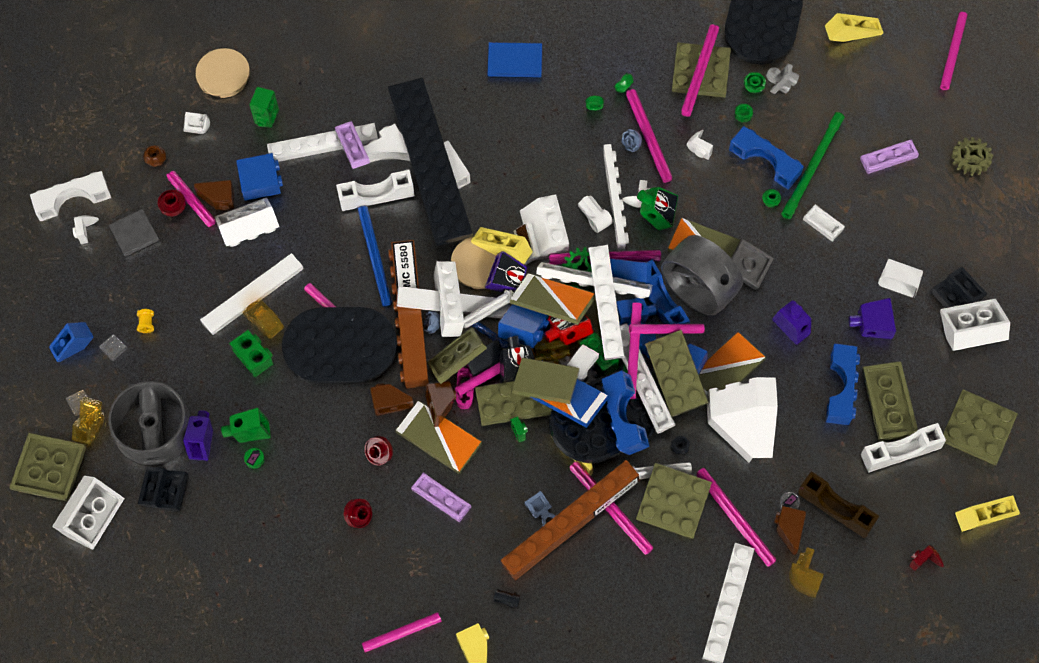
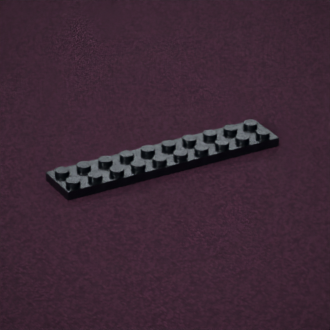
[388,77,473,246]

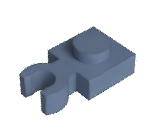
[524,491,555,526]

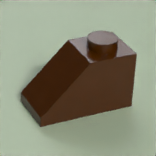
[194,180,234,211]
[425,381,456,427]
[370,383,414,416]
[774,506,806,555]

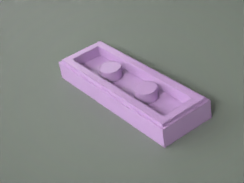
[335,121,370,169]
[860,140,919,174]
[411,472,471,523]

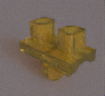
[534,338,571,364]

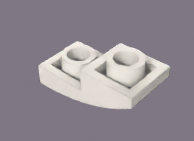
[567,345,599,381]

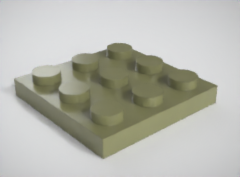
[672,42,731,98]
[943,389,1018,466]
[10,433,86,502]
[636,463,712,540]

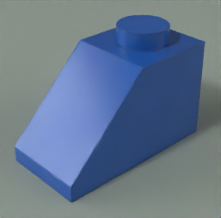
[49,322,93,362]

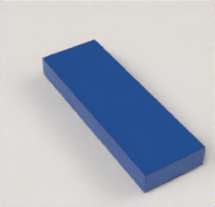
[610,258,652,283]

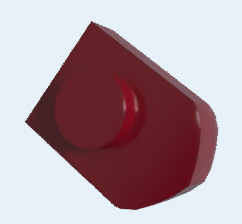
[909,544,944,571]

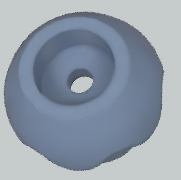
[621,129,642,152]
[423,310,440,334]

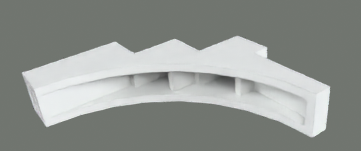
[363,124,470,189]

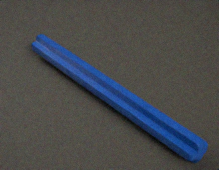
[358,206,392,307]

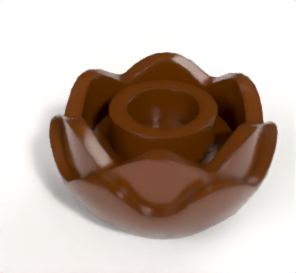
[143,145,166,167]

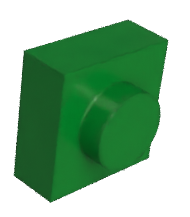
[511,416,528,443]

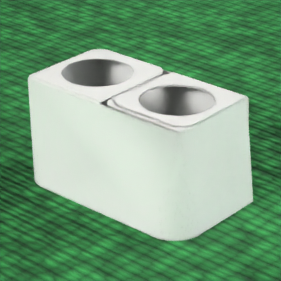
[878,259,923,298]

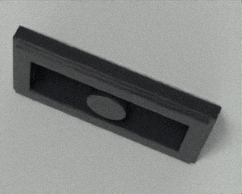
[466,340,503,377]

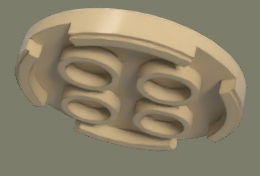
[196,48,250,98]
[451,237,495,290]

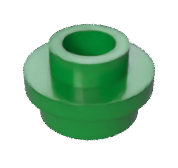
[762,189,781,207]

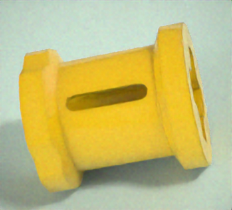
[137,309,154,333]

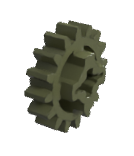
[951,137,993,176]

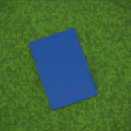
[488,42,542,77]

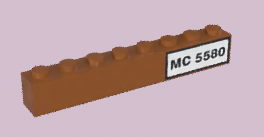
[388,240,429,388]
[501,460,640,581]

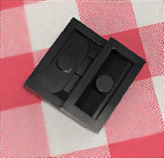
[930,267,987,308]
[138,467,188,511]

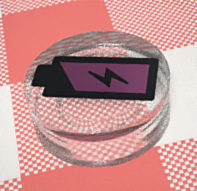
[779,492,800,509]

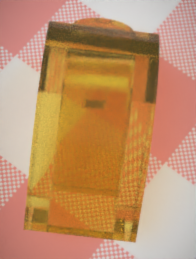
[243,300,284,339]
[72,396,105,446]
[789,547,824,598]

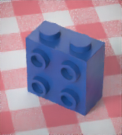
[236,153,283,201]
[498,304,550,348]

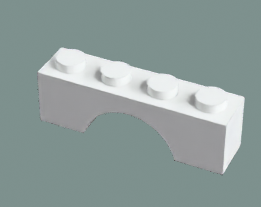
[336,170,414,211]
[30,171,111,221]
[433,262,464,337]
[861,423,946,473]

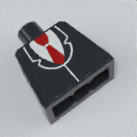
[500,336,535,383]

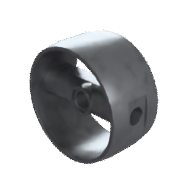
[661,235,743,316]
[109,381,191,466]

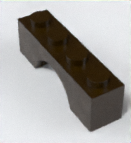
[797,471,879,539]

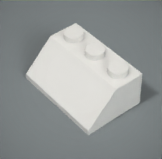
[520,194,569,261]
[214,197,279,247]
[940,298,1010,351]
[52,476,125,550]

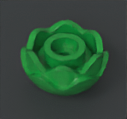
[614,72,634,93]
[744,72,766,93]

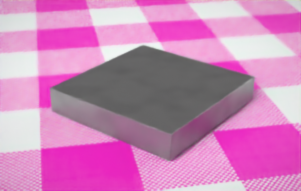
[109,209,159,257]
[731,239,774,290]

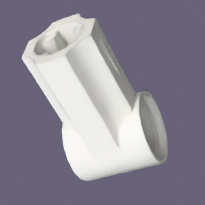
[578,196,613,233]

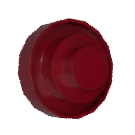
[157,189,186,217]
[364,436,393,466]
[344,498,372,528]

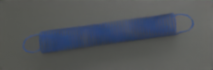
[472,321,508,349]

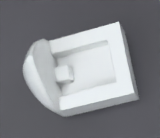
[183,112,210,134]
[687,130,713,160]
[622,180,650,208]
[72,215,99,244]

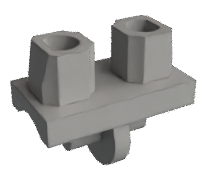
[766,63,799,94]

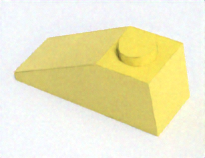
[825,13,883,42]
[471,227,533,265]
[955,495,1020,532]
[456,623,489,663]

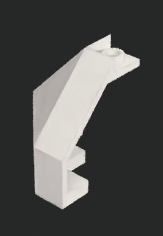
[706,377,778,463]

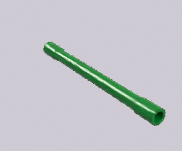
[781,112,845,219]

